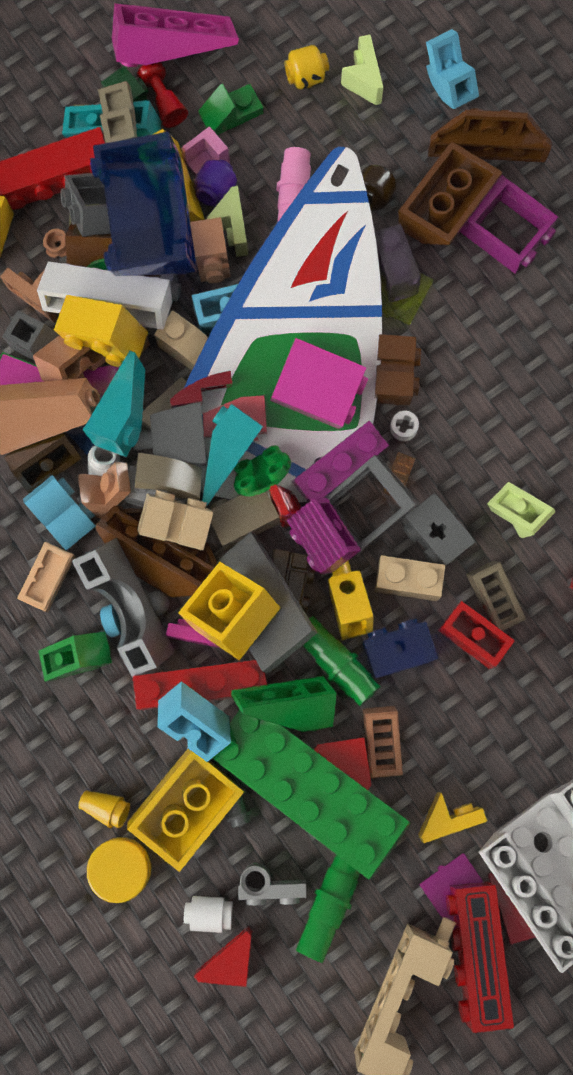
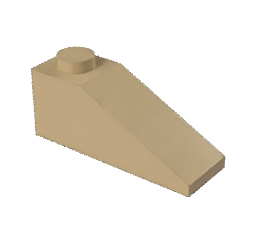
[154,311,208,370]

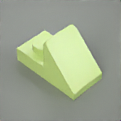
[341,35,383,105]
[207,186,248,257]
[487,482,555,538]

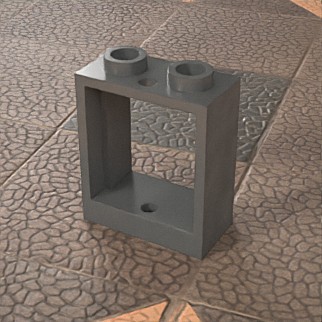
[61,169,155,237]
[325,455,420,554]

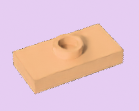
[17,542,75,613]

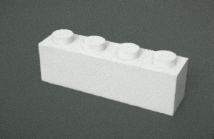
[37,262,172,330]

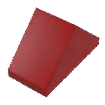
[314,738,372,790]
[194,926,252,987]

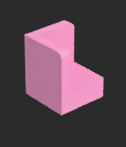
[181,127,230,176]

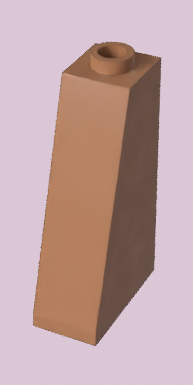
[0,378,101,455]

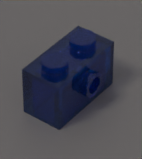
[362,619,438,680]

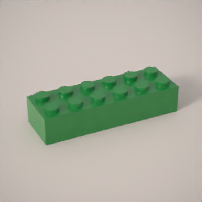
[213,710,411,880]

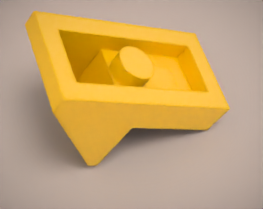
[418,792,487,843]

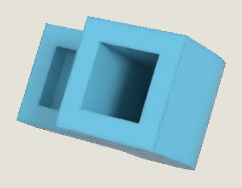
[426,29,479,109]

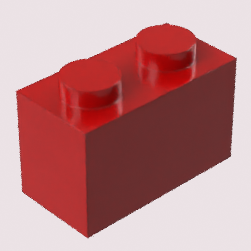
[438,601,515,669]

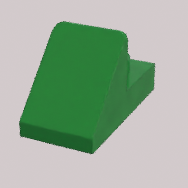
[198,83,264,135]

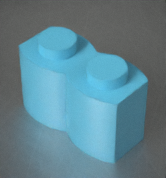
[23,475,95,550]

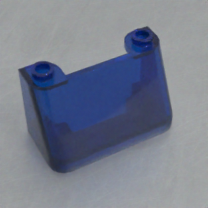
[90,132,197,276]

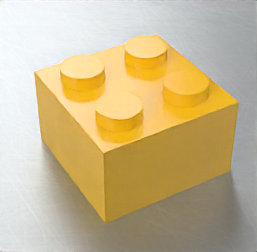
[178,562,280,660]

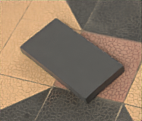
[216,532,317,673]

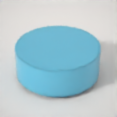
[100,604,121,638]

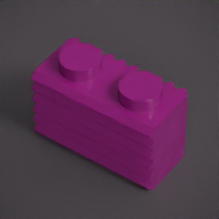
[287,498,361,574]

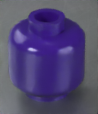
[193,159,237,206]

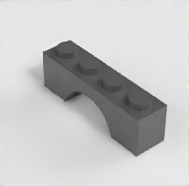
[72,538,175,677]

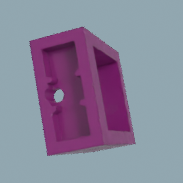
[460,175,558,274]

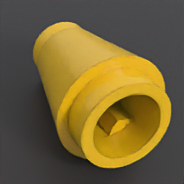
[79,790,130,829]

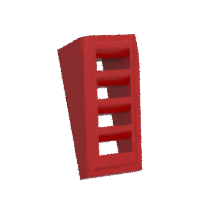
[269,484,301,529]

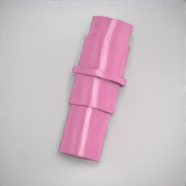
[276,147,311,223]

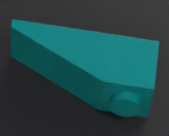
[62,101,161,149]
[83,351,145,457]
[202,404,263,505]

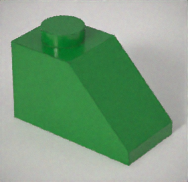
[38,632,112,682]

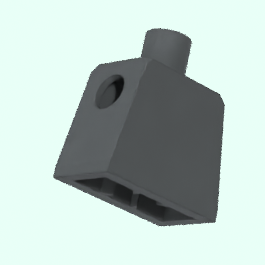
[134,402,207,466]

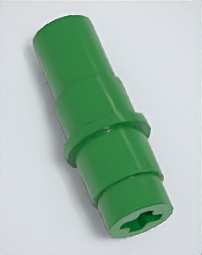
[303,616,381,707]
[295,855,360,964]

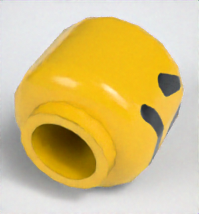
[284,45,329,89]

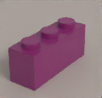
[291,421,389,503]

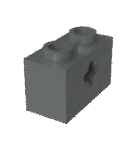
[403,493,476,568]

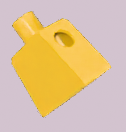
[328,560,373,640]

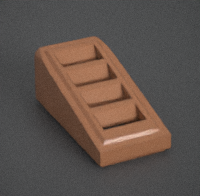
[363,706,403,778]

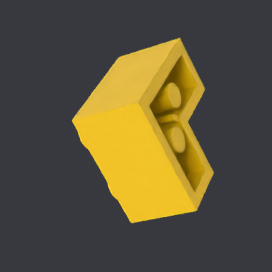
[54,295,148,367]

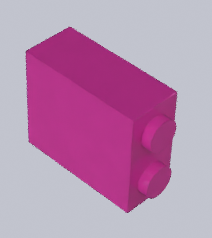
[270,338,368,429]

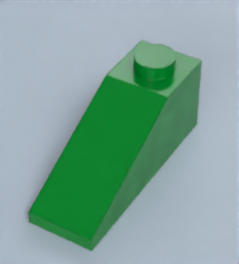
[231,676,337,732]

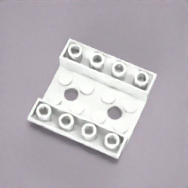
[479,780,573,973]

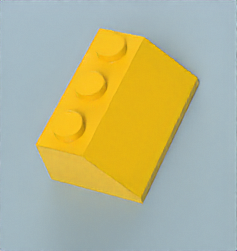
[127,749,244,872]

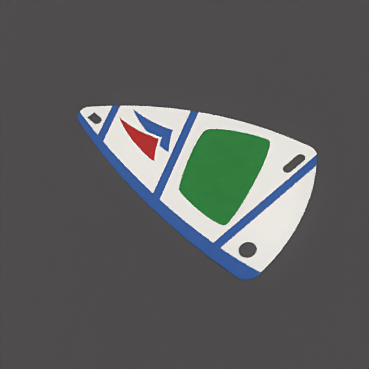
[184,147,382,502]

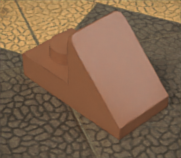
[0,268,58,323]
[78,462,131,518]

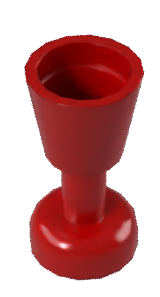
[137,62,188,128]

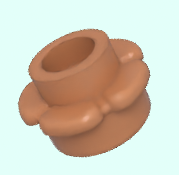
[43,229,66,258]

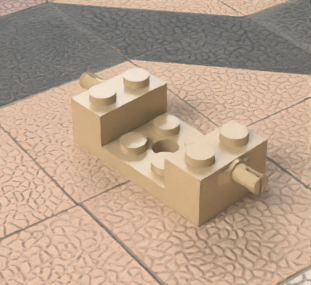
[354,917,456,1075]

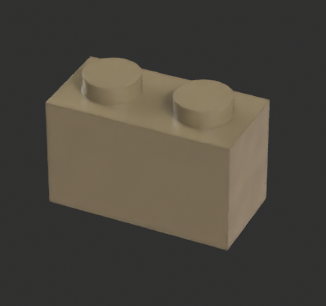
[210,492,281,551]

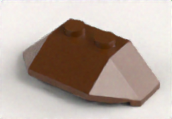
[428,108,552,163]
[95,505,217,597]

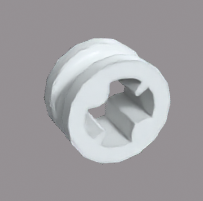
[390,411,419,442]

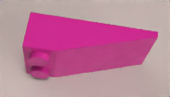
[112,3,239,67]

